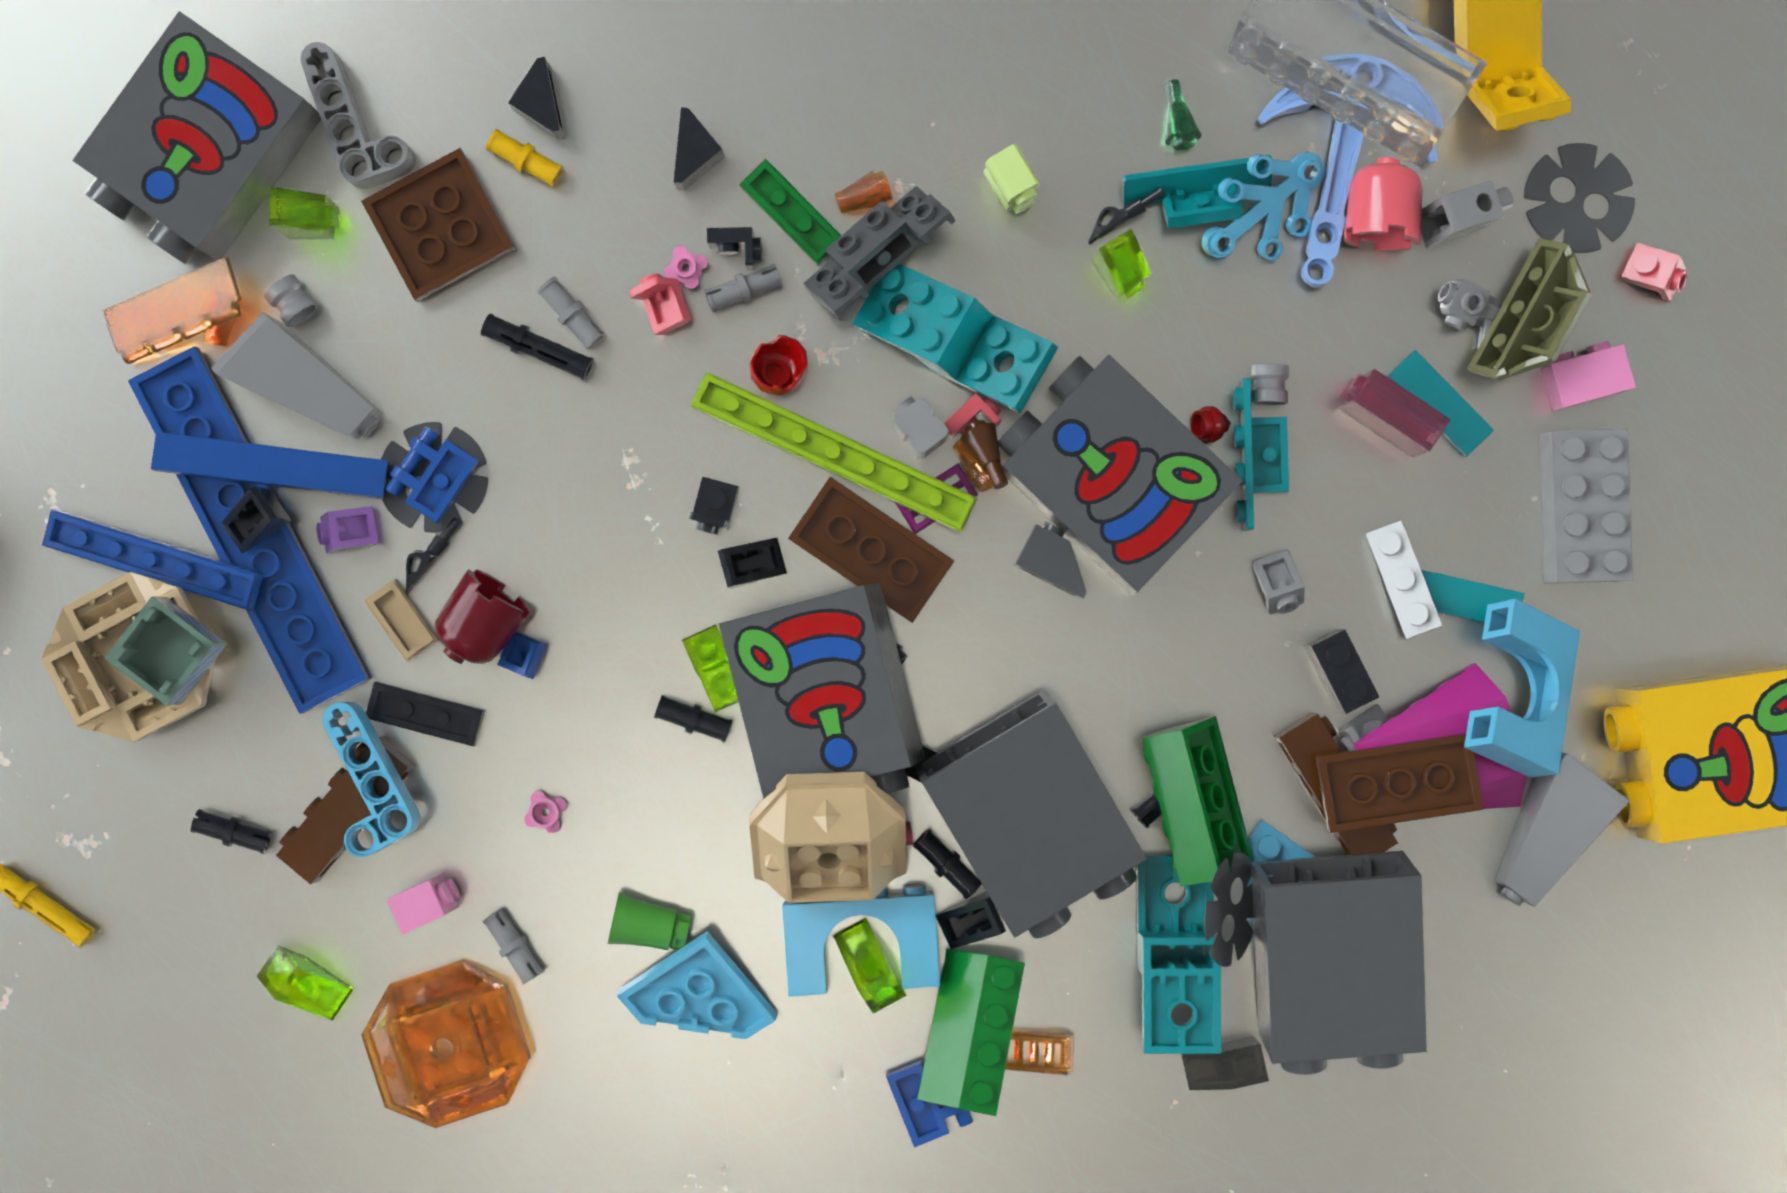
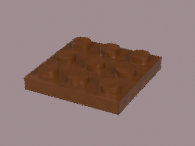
[361,148,516,302]

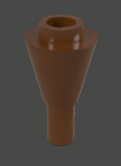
[960,420,1009,489]

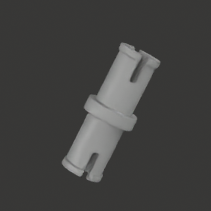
[704,264,783,312]
[537,276,605,349]
[483,908,544,985]

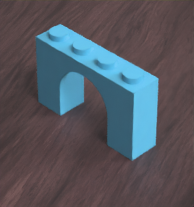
[1464,599,1580,778]
[782,885,940,997]

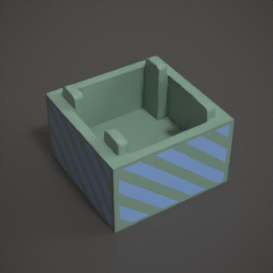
[105,596,228,706]

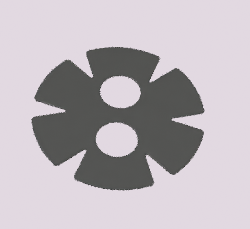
[1524,143,1635,253]
[381,422,488,533]
[1205,852,1254,967]

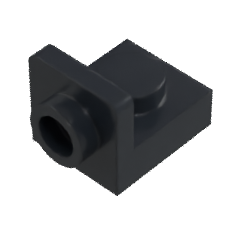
[707,227,762,270]
[689,477,739,535]

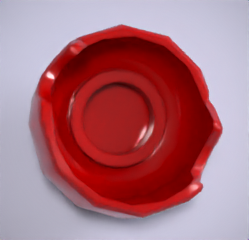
[749,335,808,396]

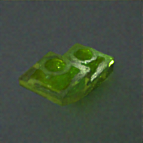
[682,624,738,712]

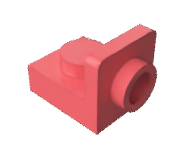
[944,393,1002,439]

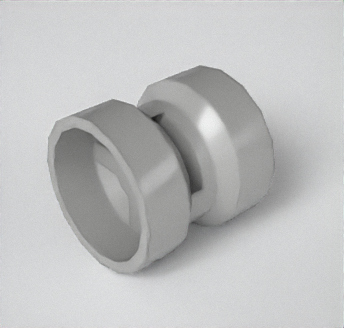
[264,274,318,327]
[1251,363,1289,405]

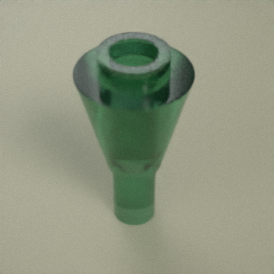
[1165,79,1202,150]

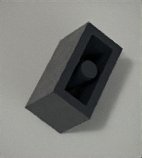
[1303,629,1379,714]

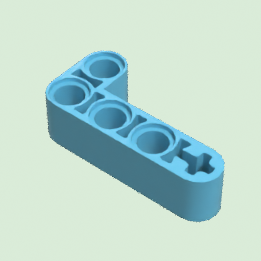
[323,701,421,857]

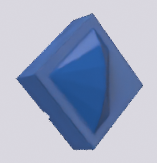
[497,631,547,679]

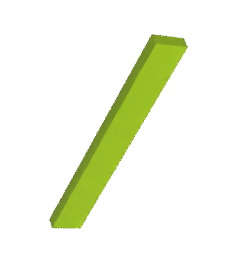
[690,372,977,533]

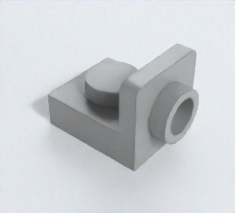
[1253,549,1305,614]
[1339,704,1389,751]

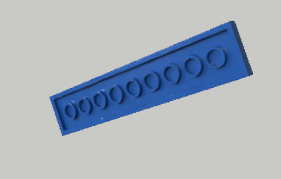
[128,346,370,714]

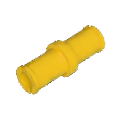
[485,129,563,187]

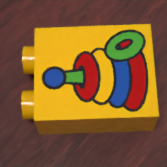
[1604,664,1787,844]

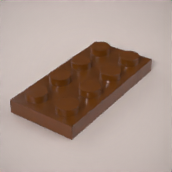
[788,477,954,623]
[1316,733,1484,833]

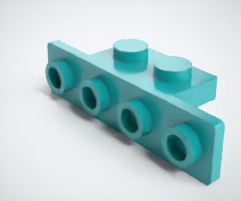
[1123,155,1272,229]
[1233,378,1289,531]

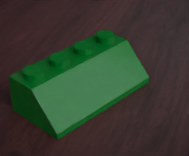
[1142,716,1254,886]
[917,949,1025,1116]

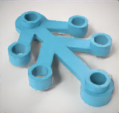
[1202,152,1325,261]

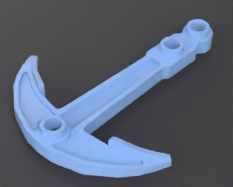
[1257,69,1438,287]

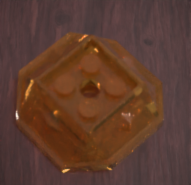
[361,959,531,1128]

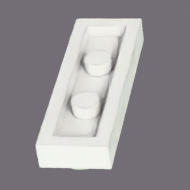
[1366,520,1443,640]

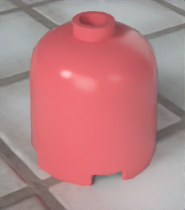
[1343,157,1423,251]

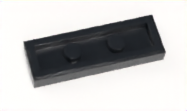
[366,681,485,747]

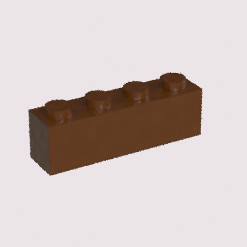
[1273,713,1398,855]
[276,737,416,885]

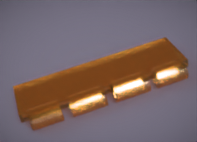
[103,257,242,364]

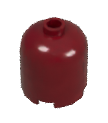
[435,569,531,664]

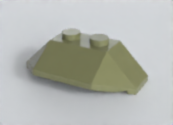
[1467,238,1592,381]

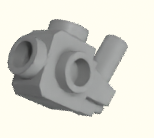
[1437,279,1501,348]

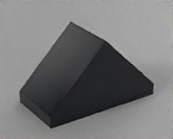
[508,57,565,140]
[673,107,725,190]
[221,486,292,554]
[718,538,787,589]
[935,891,1006,949]

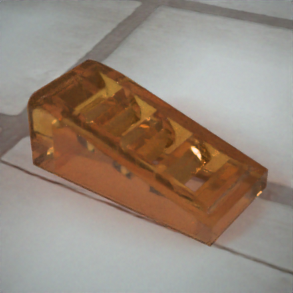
[1005,1030,1075,1075]

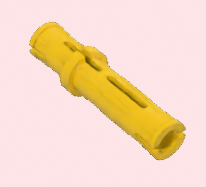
[0,864,96,948]

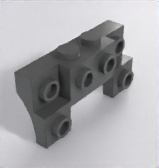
[803,186,956,321]

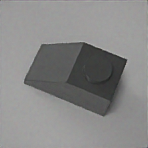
[1014,522,1087,600]

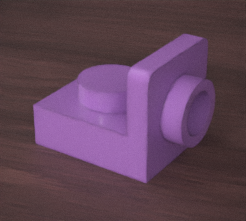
[316,506,379,553]

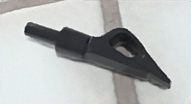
[1088,187,1165,245]
[405,517,462,594]

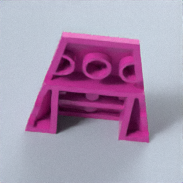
[1354,663,1527,809]

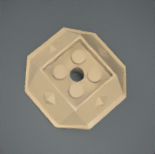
[41,572,216,742]
[749,772,907,903]

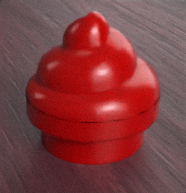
[1191,406,1231,444]

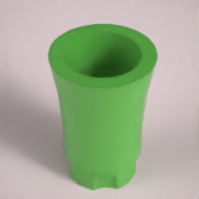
[607,892,691,951]

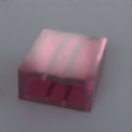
[1338,369,1451,458]

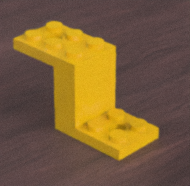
[1454,0,1571,131]

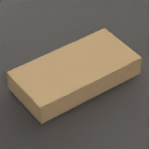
[364,579,440,662]

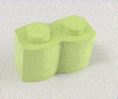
[983,144,1040,214]

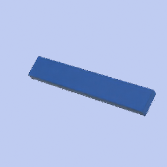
[151,432,389,499]
[42,509,263,610]

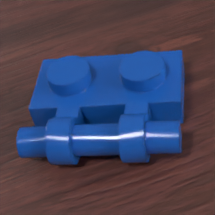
[385,426,480,523]
[886,1060,973,1148]

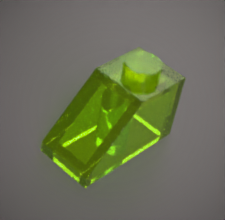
[269,187,340,239]
[1092,229,1151,300]
[833,918,907,1014]
[256,945,354,1021]

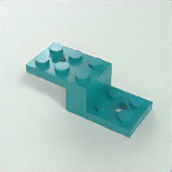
[852,264,1058,414]
[1136,854,1221,1054]

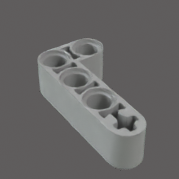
[300,42,415,189]

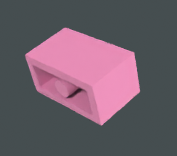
[1540,341,1636,412]
[387,873,460,935]

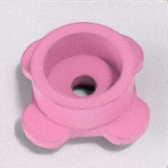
[664,246,708,289]
[524,791,567,833]

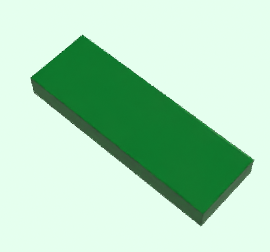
[739,158,841,266]

